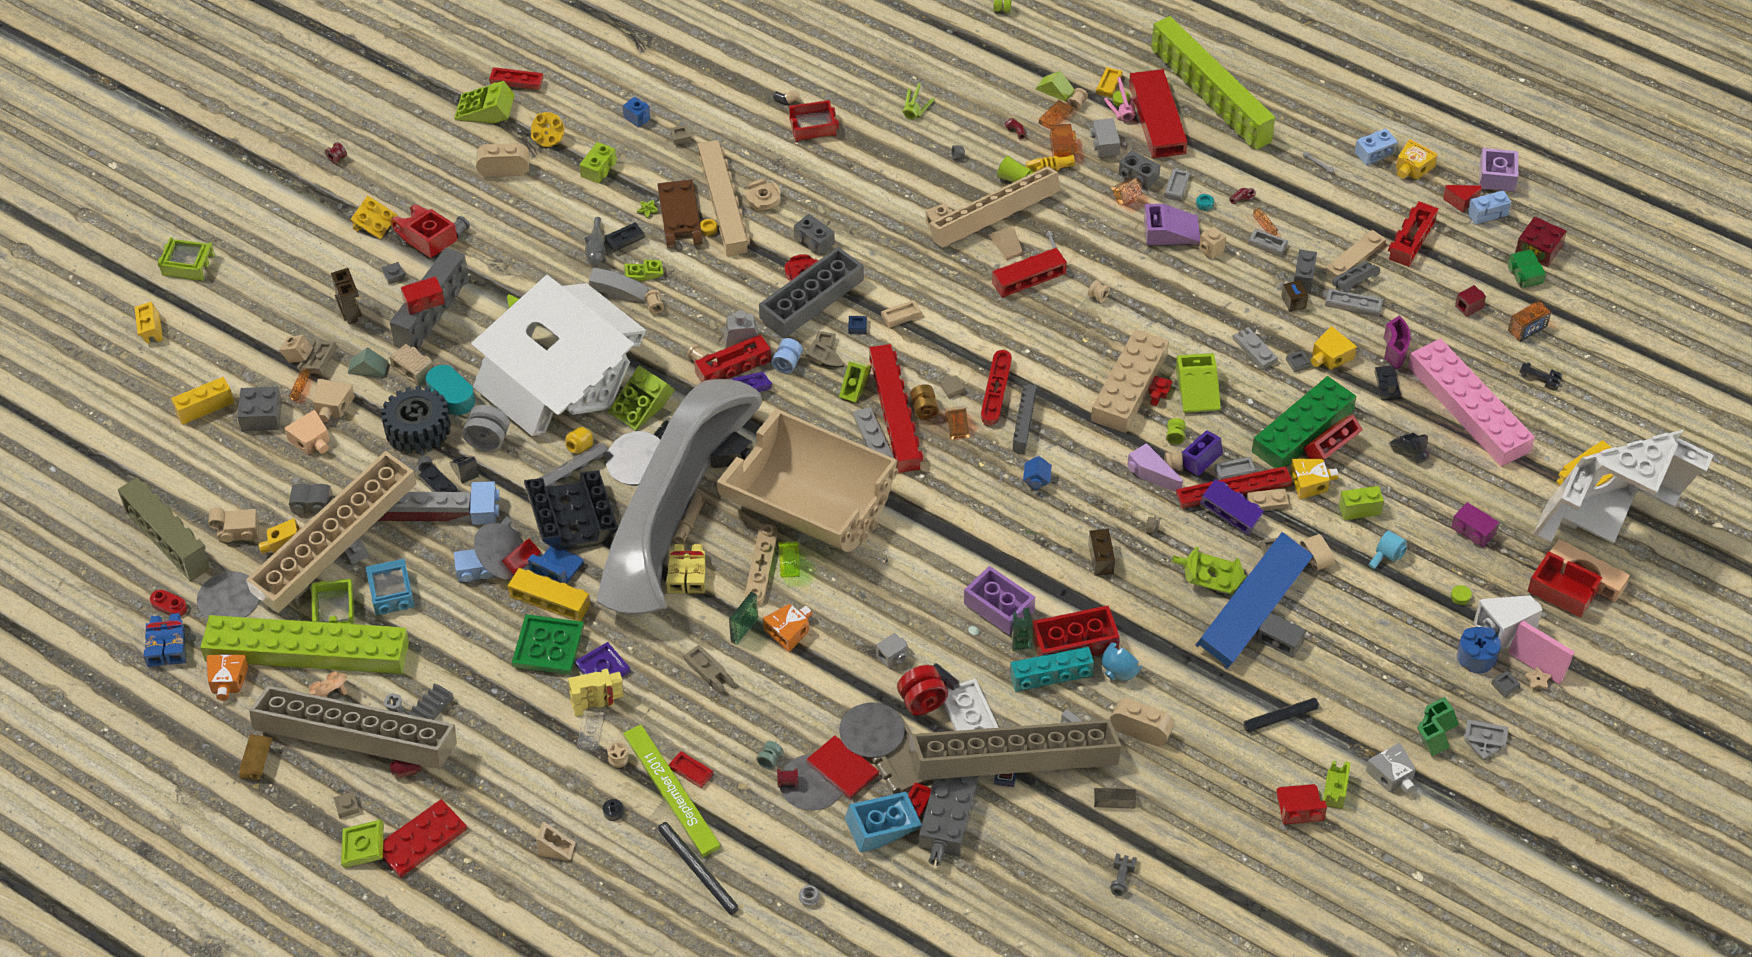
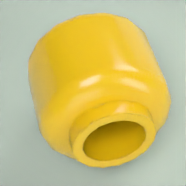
[565,427,594,455]

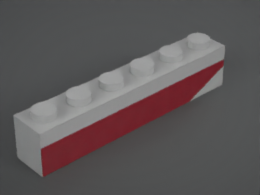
[377,492,471,522]

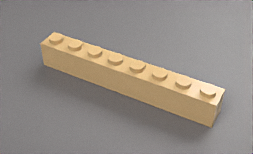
[698,140,750,256]
[929,166,1061,248]

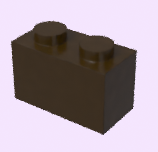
[1088,529,1115,576]

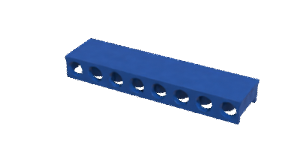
[1195,532,1314,669]

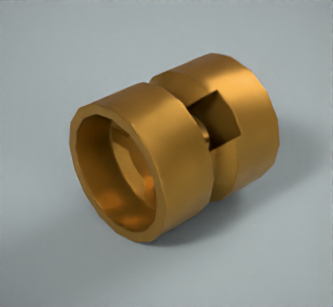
[910,384,939,420]

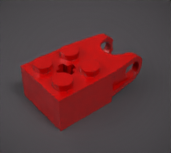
[391,204,458,258]

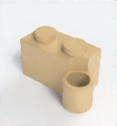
[208,507,259,542]

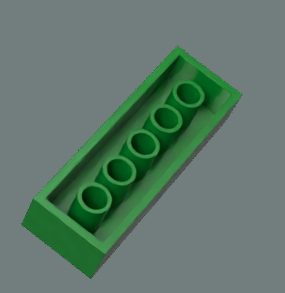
[1252,375,1357,468]

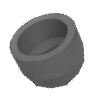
[951,145,965,159]

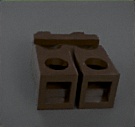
[331,268,362,324]

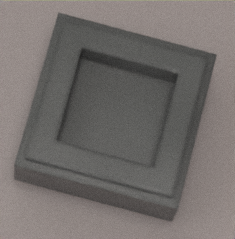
[1286,350,1311,373]
[1491,671,1521,698]

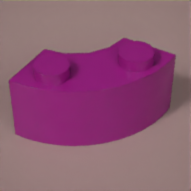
[1383,315,1411,369]

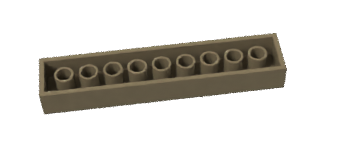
[249,685,457,769]
[909,719,1121,780]

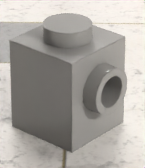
[876,633,908,669]

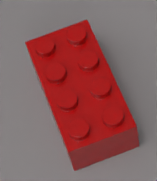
[1031,605,1120,656]

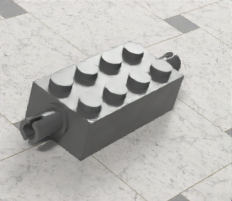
[919,776,979,866]

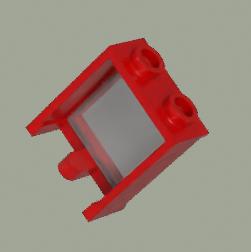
[789,100,839,143]

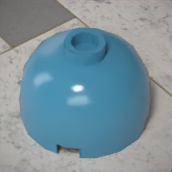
[1102,642,1143,681]

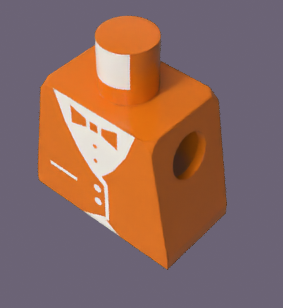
[763,604,812,652]
[207,655,249,701]

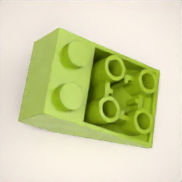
[454,81,515,123]
[1175,353,1221,413]
[608,366,675,431]

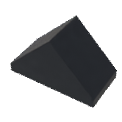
[449,455,479,484]

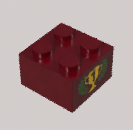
[1515,216,1567,268]

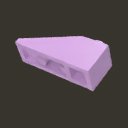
[1127,443,1183,492]

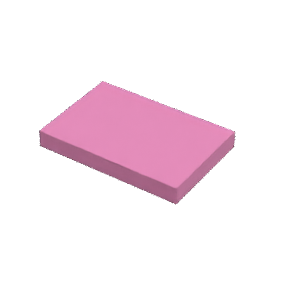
[1508,621,1575,684]

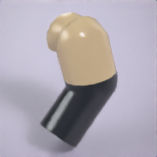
[773,90,800,105]

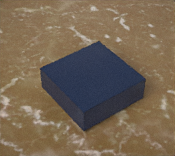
[848,316,867,334]

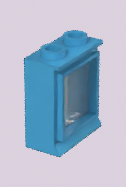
[366,559,415,615]

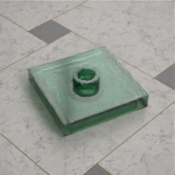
[729,591,759,645]

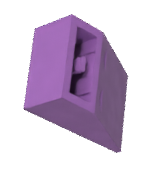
[1144,204,1200,245]

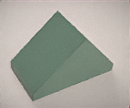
[348,347,389,377]

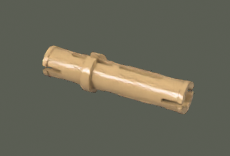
[673,494,706,544]

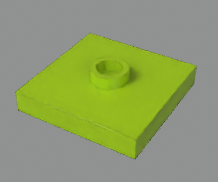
[341,819,384,868]

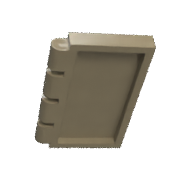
[870,713,934,794]

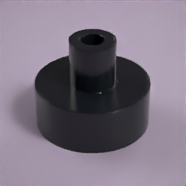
[603,799,624,821]

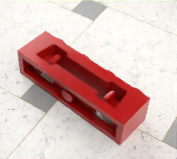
[1388,201,1439,267]
[694,334,771,382]

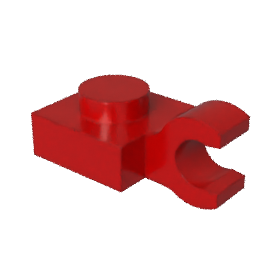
[1149,376,1173,406]

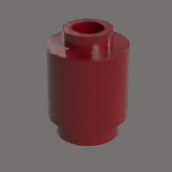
[390,759,421,778]

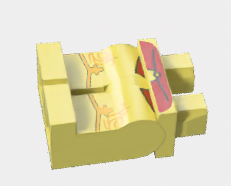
[666,544,706,594]
[568,669,624,716]

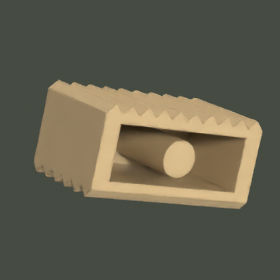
[390,344,433,385]

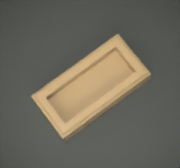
[881,300,922,328]

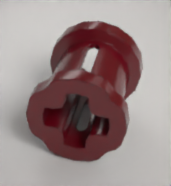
[777,768,798,787]

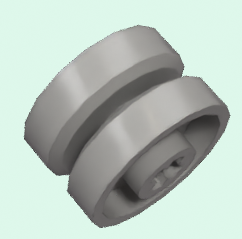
[462,405,510,452]

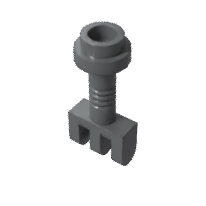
[1110,853,1137,896]

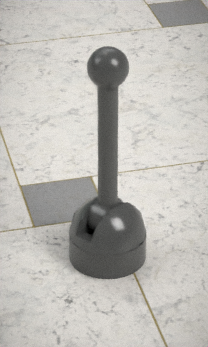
[417,449,433,472]

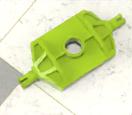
[1171,546,1247,595]

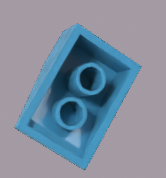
[845,792,922,852]

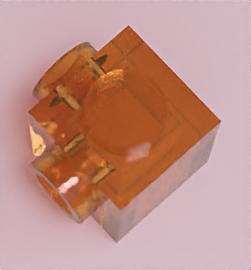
[1111,178,1143,204]

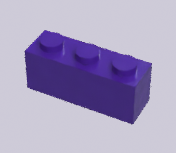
[1200,479,1264,535]

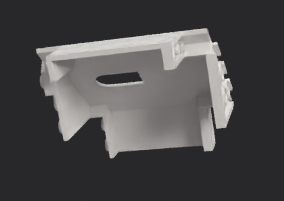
[471,275,646,436]
[1533,429,1713,544]

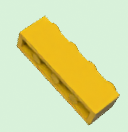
[508,568,591,621]

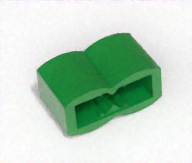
[1507,249,1546,288]

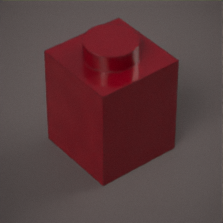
[1455,285,1486,317]

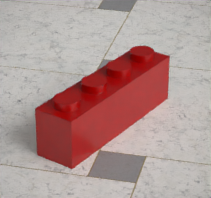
[992,247,1067,298]

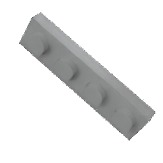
[853,407,894,458]
[539,443,608,487]

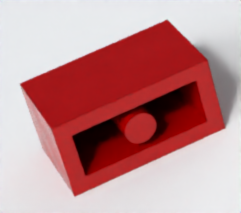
[401,276,445,314]

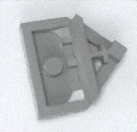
[1464,719,1508,760]

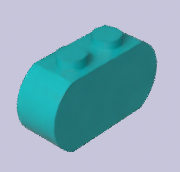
[426,365,475,415]

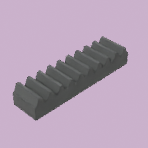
[1012,384,1036,455]
[407,683,454,720]

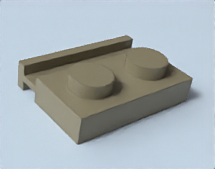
[297,341,338,374]

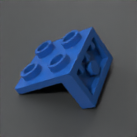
[528,546,584,584]

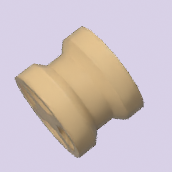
[1088,280,1110,303]
[1164,452,1182,471]
[607,742,629,768]

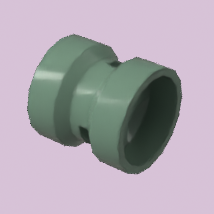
[756,741,784,770]

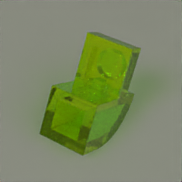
[779,541,800,578]

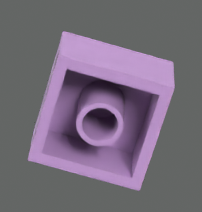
[1479,148,1518,191]

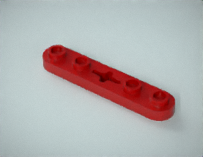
[981,350,1012,425]

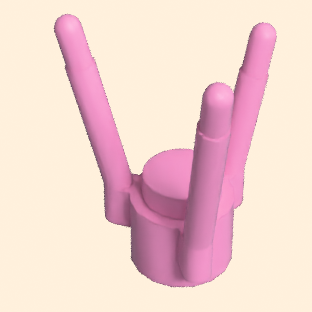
[1104,77,1136,122]

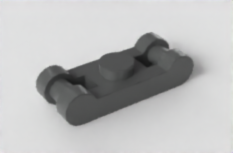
[1332,261,1380,292]

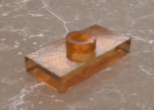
[1038,100,1073,131]

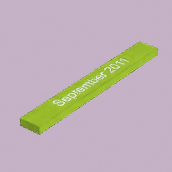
[623,724,721,858]

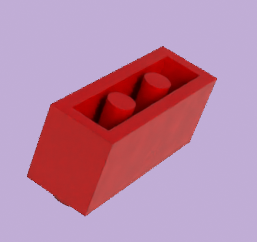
[1303,414,1363,460]

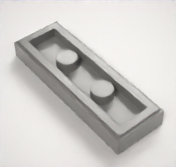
[1325,289,1383,317]

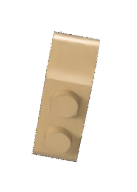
[476,143,530,177]
[1110,698,1174,746]

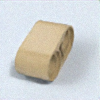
[1300,534,1335,571]

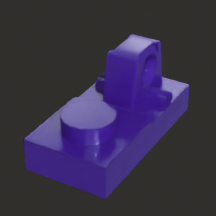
[732,372,772,392]

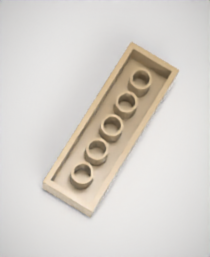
[1091,329,1169,433]

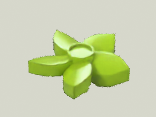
[637,200,658,219]

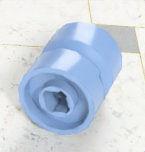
[771,338,803,374]

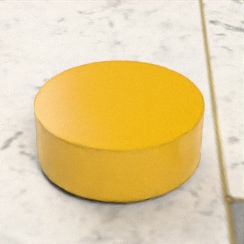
[700,219,718,236]

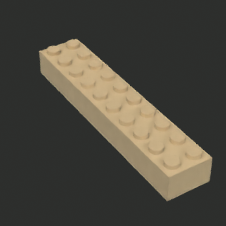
[246,451,417,613]

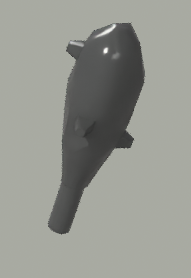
[584,217,606,266]

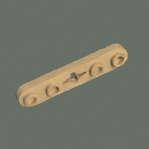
[745,524,778,607]

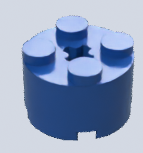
[1457,627,1501,673]

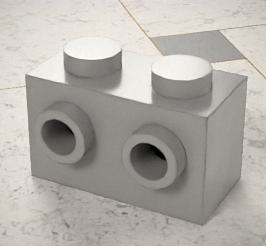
[1090,118,1120,157]

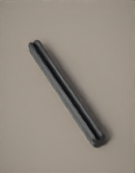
[658,822,738,915]

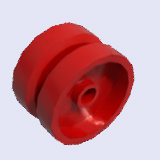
[897,665,948,715]

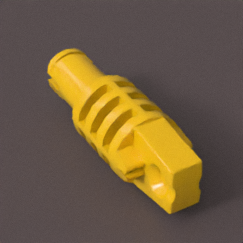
[1026,155,1075,173]

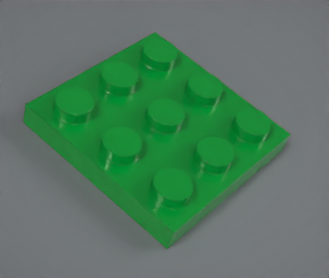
[511,614,584,675]

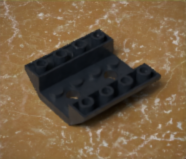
[524,470,618,551]

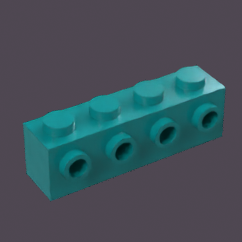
[1010,647,1094,692]

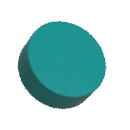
[1196,194,1214,211]

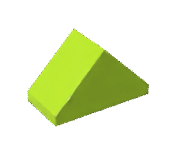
[1036,71,1074,102]

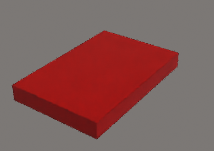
[806,735,879,799]

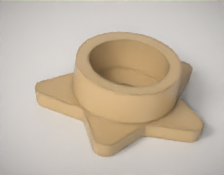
[1525,667,1551,689]

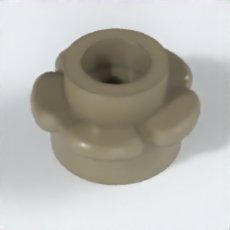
[1146,516,1160,535]

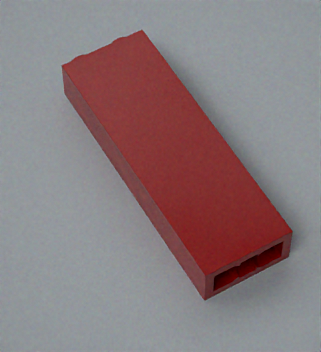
[1129,69,1187,159]

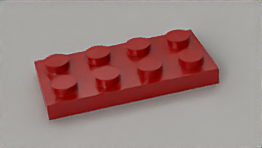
[382,799,467,878]

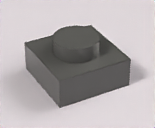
[381,262,406,285]

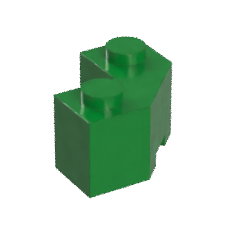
[1417,697,1459,756]

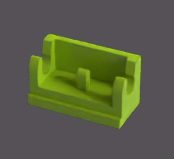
[1323,761,1351,809]

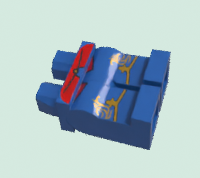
[144,613,186,667]

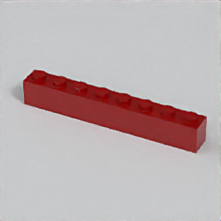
[869,344,923,473]

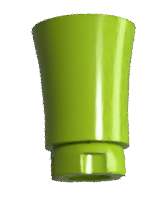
[997,155,1034,183]

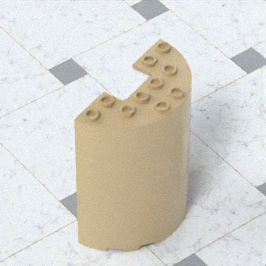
[717,409,898,552]

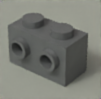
[794,214,835,255]

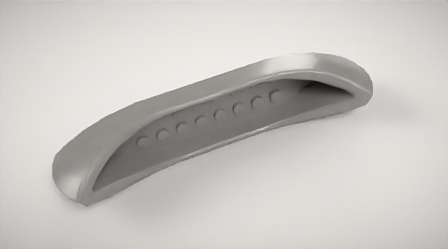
[597,379,762,614]

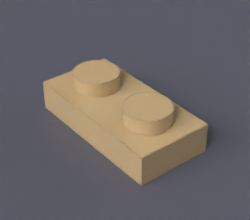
[1247,489,1289,511]

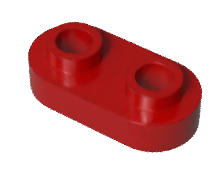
[150,590,187,617]

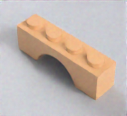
[1550,539,1630,602]

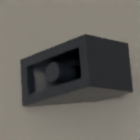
[711,431,753,468]

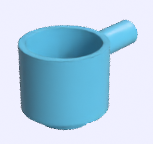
[1368,530,1407,569]

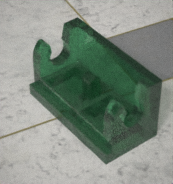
[1011,608,1033,651]

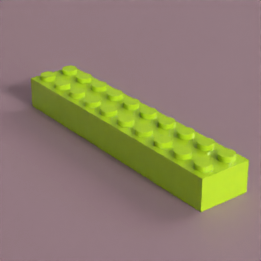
[1151,16,1275,150]
[200,615,409,674]

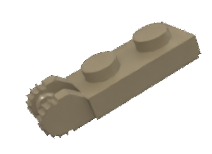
[683,645,734,693]

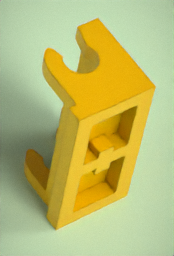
[134,301,163,344]

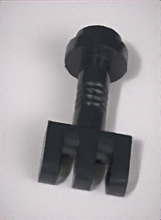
[1519,362,1563,391]

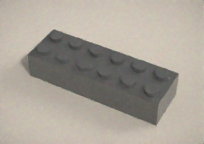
[390,247,469,349]
[759,247,864,338]

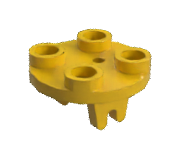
[531,112,565,147]

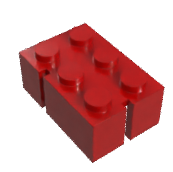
[1527,551,1603,618]

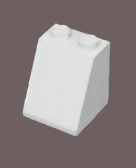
[1473,595,1543,651]

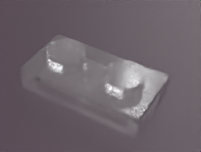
[577,711,605,751]

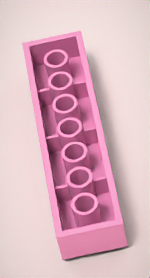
[1408,338,1535,467]

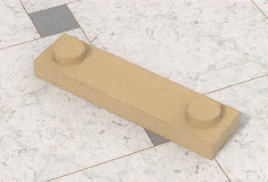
[1325,230,1386,278]

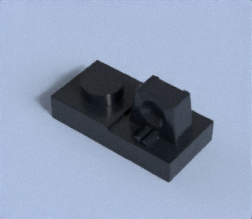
[1374,366,1401,400]

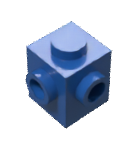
[622,96,651,128]
[1023,456,1052,490]

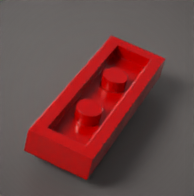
[489,67,544,90]

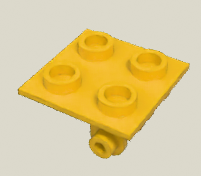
[350,195,398,240]

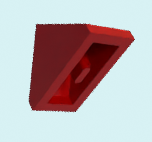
[1443,185,1482,213]

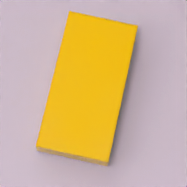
[1096,67,1123,98]

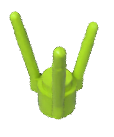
[902,83,935,120]

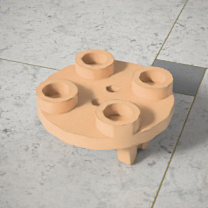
[309,671,348,698]

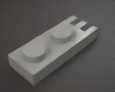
[1232,327,1278,370]

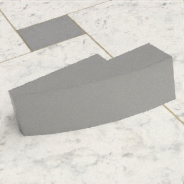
[589,267,648,303]

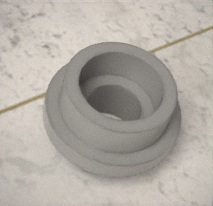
[799,885,820,906]

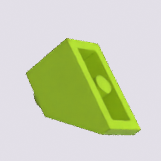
[839,360,872,402]

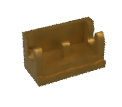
[239,733,272,781]

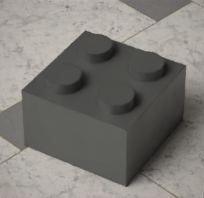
[237,387,282,431]

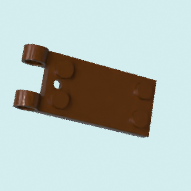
[657,179,703,248]

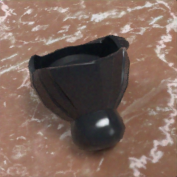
[1389,432,1429,463]

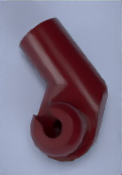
[1005,118,1026,139]
[1229,188,1256,204]

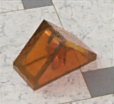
[944,406,969,439]

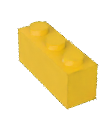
[171,376,234,425]

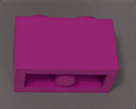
[1451,502,1500,548]

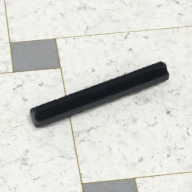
[1243,698,1319,732]

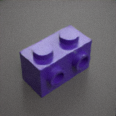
[1181,430,1223,476]

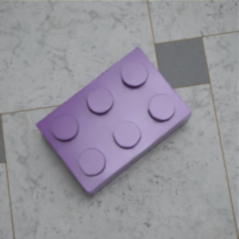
[964,566,1036,635]

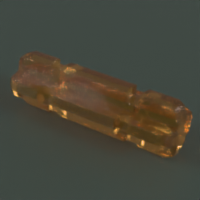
[1253,208,1278,236]
[289,369,311,401]

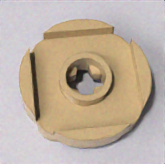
[745,179,781,212]

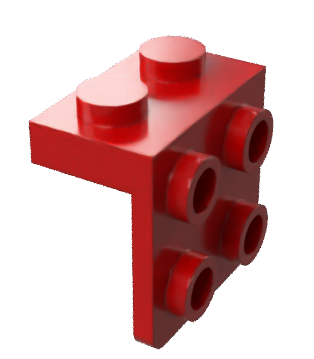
[1276,784,1327,825]

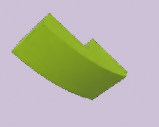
[624,259,663,281]

